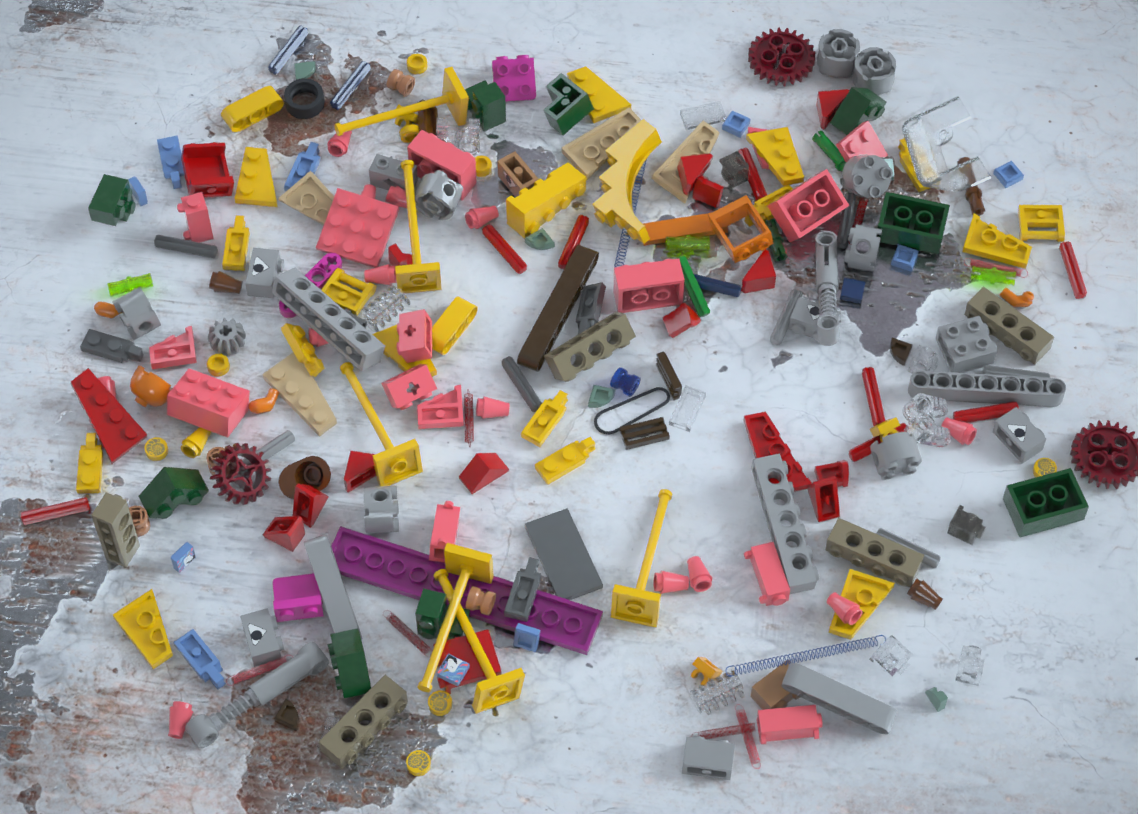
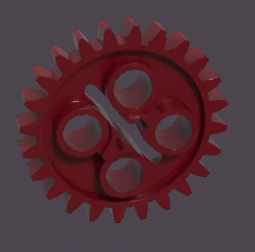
[748,27,816,87]
[1070,420,1138,489]

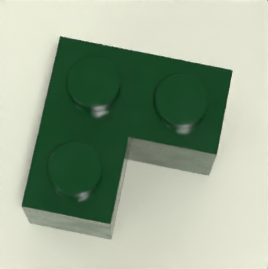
[543,73,594,135]
[465,80,506,132]
[830,87,887,135]
[88,174,136,226]
[138,467,209,519]
[415,588,471,640]
[327,628,371,698]

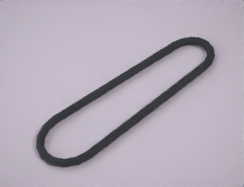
[594,387,670,435]

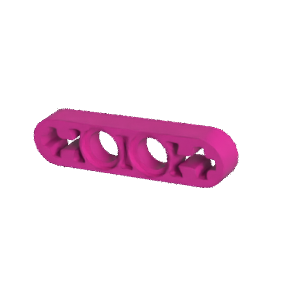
[279,253,342,318]

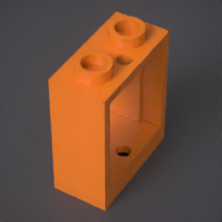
[708,195,773,263]

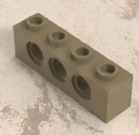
[964,286,1054,365]
[544,312,636,382]
[91,492,140,568]
[825,517,924,587]
[319,674,408,769]

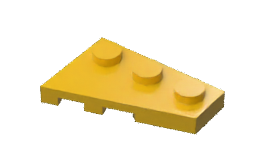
[567,66,632,123]
[746,127,804,186]
[235,147,278,207]
[962,214,1032,269]
[372,324,437,377]
[828,569,895,640]
[113,589,173,669]

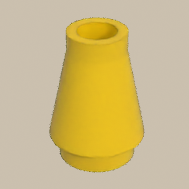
[181,427,211,458]

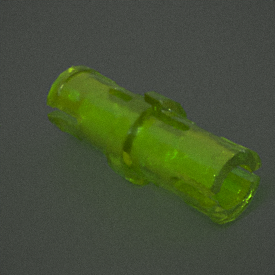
[665,235,710,252]
[970,266,1016,286]
[107,273,153,297]

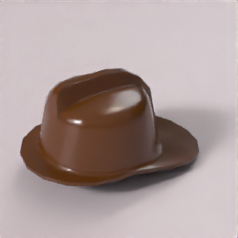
[278,456,331,499]

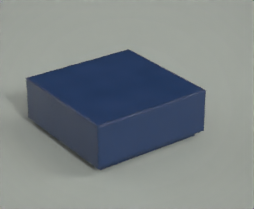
[840,278,866,304]

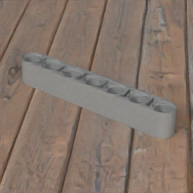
[908,371,1066,407]

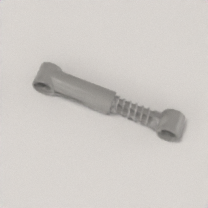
[815,231,840,346]
[185,642,329,748]

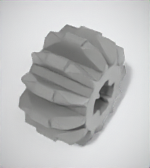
[208,318,246,356]

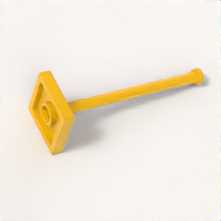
[334,67,469,136]
[395,160,442,294]
[340,362,423,486]
[610,489,673,628]
[417,543,494,693]
[433,569,525,714]

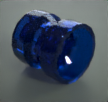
[610,367,641,397]

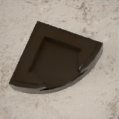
[890,337,913,366]
[274,698,299,731]

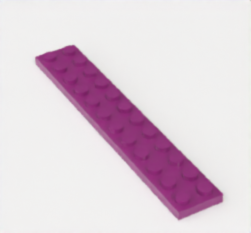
[331,526,603,655]

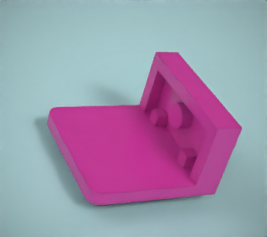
[492,55,536,102]
[273,573,324,622]

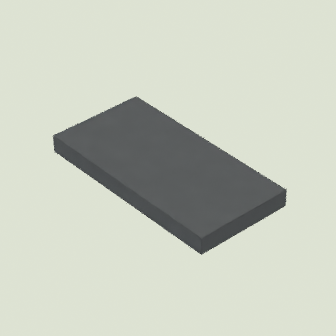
[525,508,603,600]

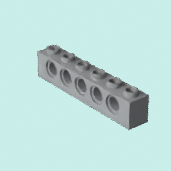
[271,268,385,372]
[751,454,819,594]

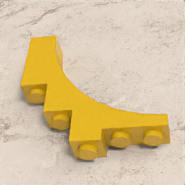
[592,119,662,244]

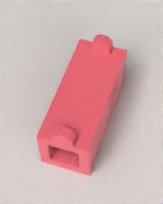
[177,192,214,242]
[429,501,460,562]
[744,542,790,606]
[756,705,822,744]

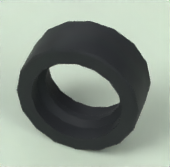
[284,78,325,119]

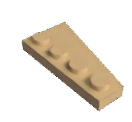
[562,107,641,180]
[651,120,720,204]
[263,352,337,437]

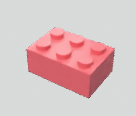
[407,130,477,201]
[768,169,849,242]
[613,259,684,313]
[167,368,250,438]

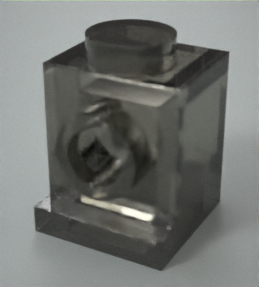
[719,151,749,188]
[947,505,986,545]

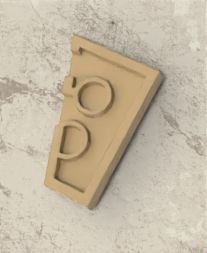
[278,171,334,225]

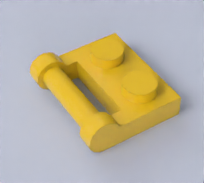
[1018,205,1065,242]
[322,268,377,316]

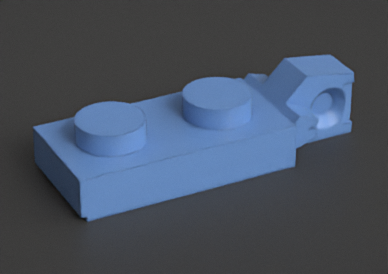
[157,135,184,189]
[284,142,320,191]
[173,629,226,689]

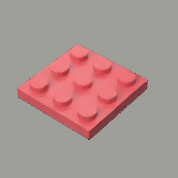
[316,188,399,268]

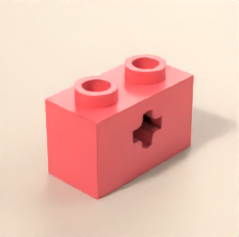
[396,309,432,363]
[381,364,437,410]

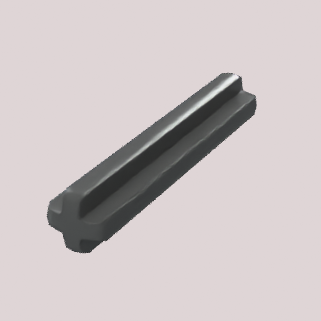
[837,192,856,249]
[154,235,218,258]
[502,356,542,412]

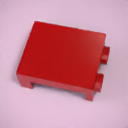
[181,142,234,198]
[430,629,502,694]

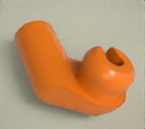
[1000,288,1034,307]
[94,302,122,318]
[249,388,279,414]

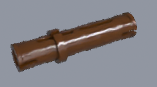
[957,157,985,216]

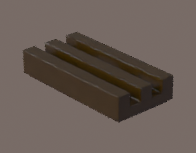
[656,351,682,400]
[620,417,670,450]

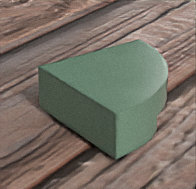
[294,61,316,80]
[525,228,555,250]
[588,385,615,408]
[925,687,948,712]

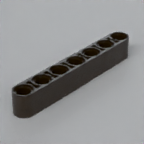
[517,245,599,372]

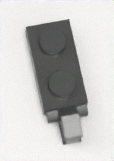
[575,282,606,334]
[80,329,144,363]
[504,557,541,622]

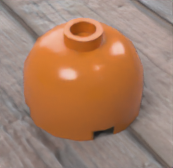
[130,365,173,408]

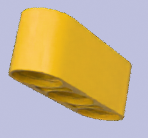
[221,86,284,132]
[432,296,478,355]

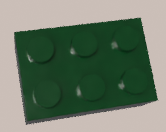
[877,192,950,254]
[1003,468,1089,537]

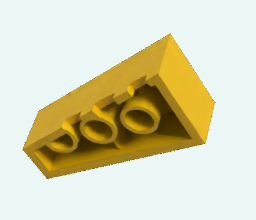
[506,162,586,239]

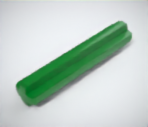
[676,256,710,317]

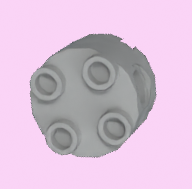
[817,29,860,78]
[852,47,896,95]
[842,154,893,198]
[415,170,463,220]
[844,224,882,272]
[112,287,161,340]
[870,432,922,480]
[364,486,399,533]

